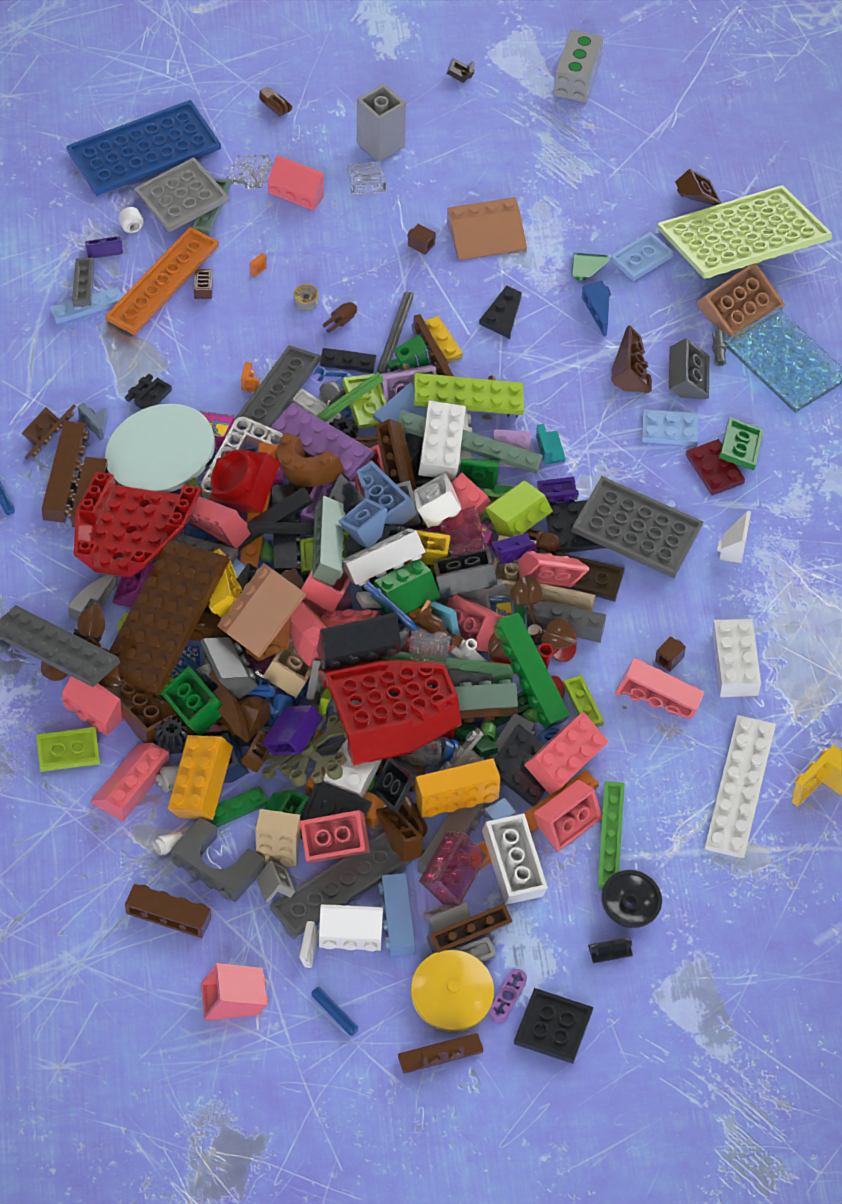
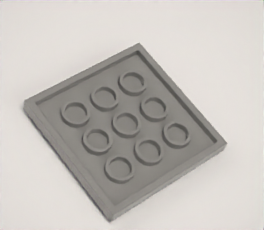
[134,157,229,232]

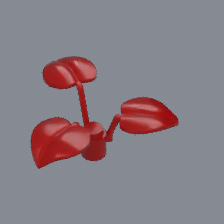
[489,632,576,700]

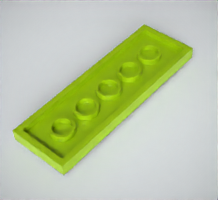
[414,373,524,415]

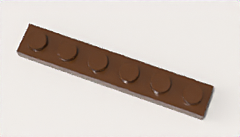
[411,314,454,376]

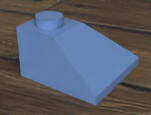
[338,498,387,549]

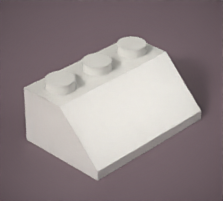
[319,904,383,952]

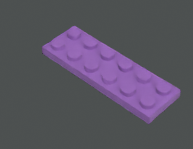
[270,403,375,481]

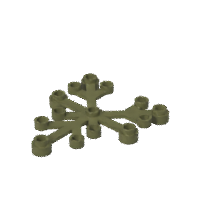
[262,715,347,787]

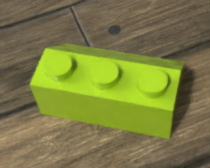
[485,480,553,537]

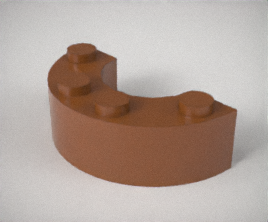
[277,433,345,487]

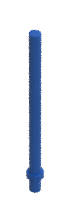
[363,581,454,658]

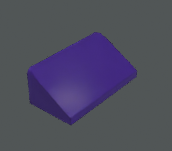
[85,236,123,258]

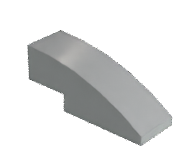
[68,574,117,621]

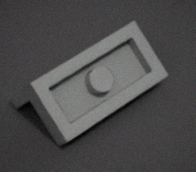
[256,860,295,903]
[423,898,471,932]

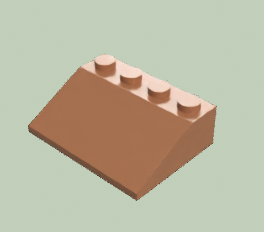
[447,197,527,261]
[696,263,785,341]
[217,563,307,658]

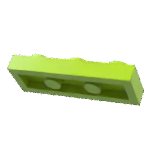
[563,675,604,727]

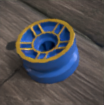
[432,736,459,764]

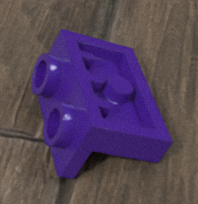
[491,533,536,565]

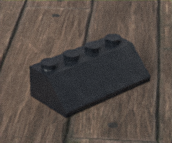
[317,613,401,670]

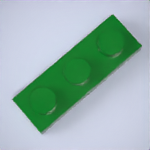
[210,786,268,827]

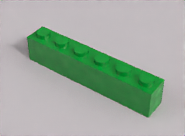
[493,612,570,729]

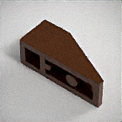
[376,807,423,862]

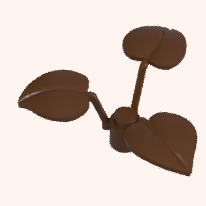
[488,575,577,658]
[41,603,123,688]

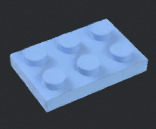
[610,231,674,282]
[642,409,698,446]

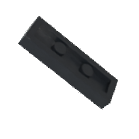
[320,348,376,373]

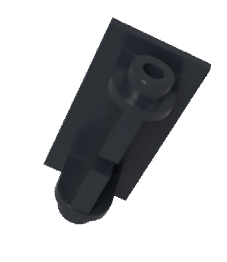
[588,937,633,963]

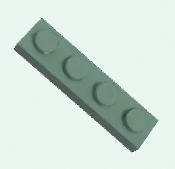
[192,178,231,235]

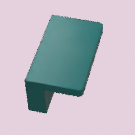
[536,424,566,465]

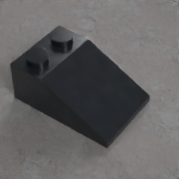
[371,757,416,813]

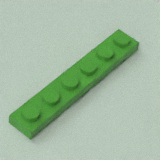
[597,781,625,889]

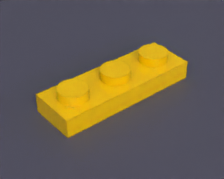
[425,316,463,363]

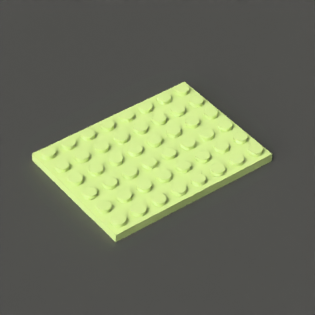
[657,185,832,279]

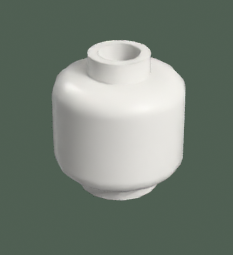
[118,207,144,233]

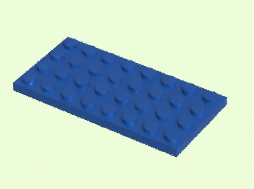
[66,100,221,196]

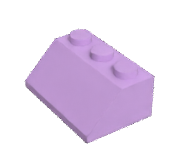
[380,365,436,402]

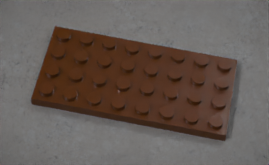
[109,539,230,696]

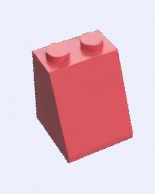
[201,963,268,1020]

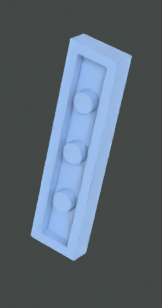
[50,287,123,324]

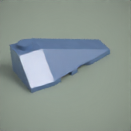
[357,461,418,525]

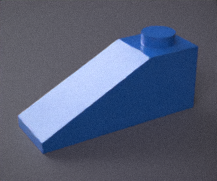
[582,280,611,336]

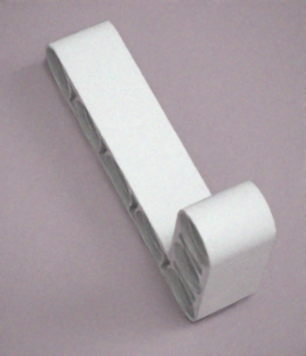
[201,417,283,500]

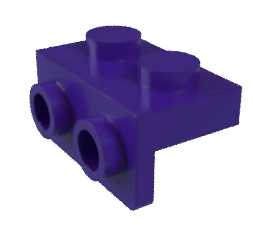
[537,477,579,504]

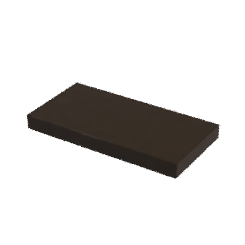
[550,551,625,602]

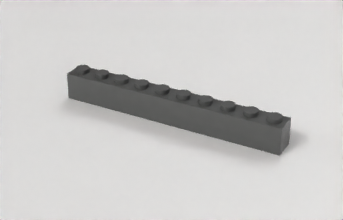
[418,713,536,882]

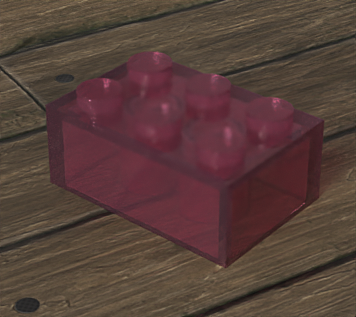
[419,831,487,906]

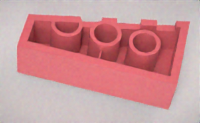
[187,497,251,549]
[615,658,704,719]

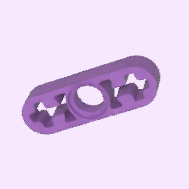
[490,969,527,1024]

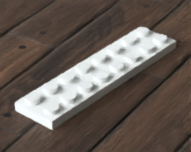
[705,715,776,859]

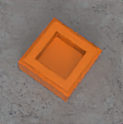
[249,253,267,277]

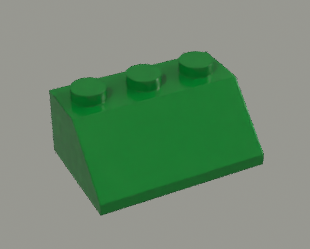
[373,559,440,619]

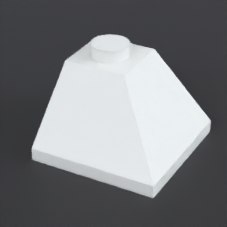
[717,511,751,564]

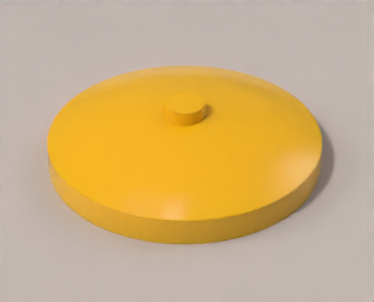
[410,950,494,1032]

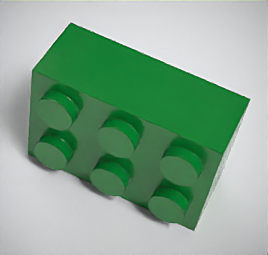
[161,666,223,736]

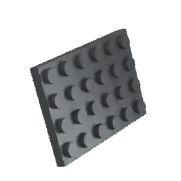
[571,476,704,578]

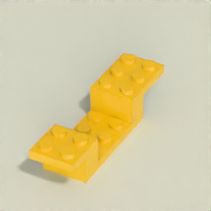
[792,744,842,807]

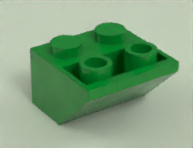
[255,790,309,826]

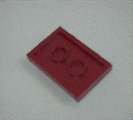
[686,439,745,495]

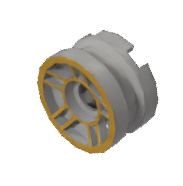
[293,284,319,311]

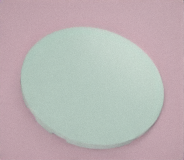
[105,404,215,493]

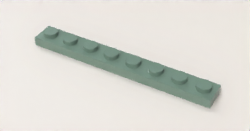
[397,410,543,474]

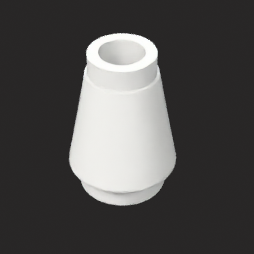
[153,832,183,855]

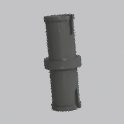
[712,330,726,366]

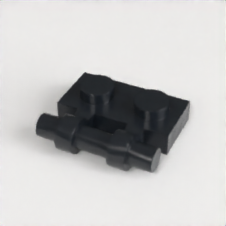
[125,374,172,409]

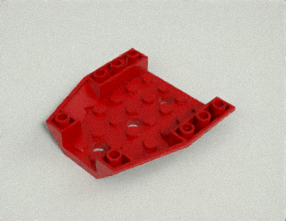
[73,472,202,578]
[318,658,462,766]

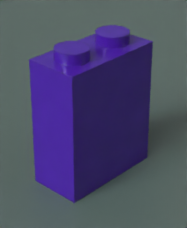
[262,705,323,756]

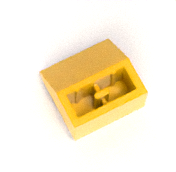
[404,529,450,565]

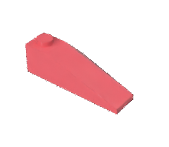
[290,601,327,667]

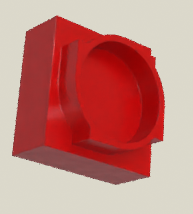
[209,450,281,513]

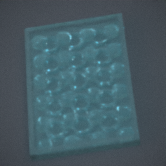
[724,308,842,413]

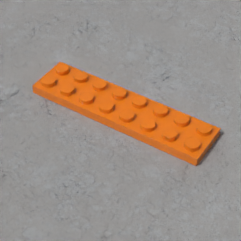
[105,227,219,336]

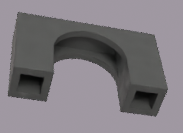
[171,817,265,903]

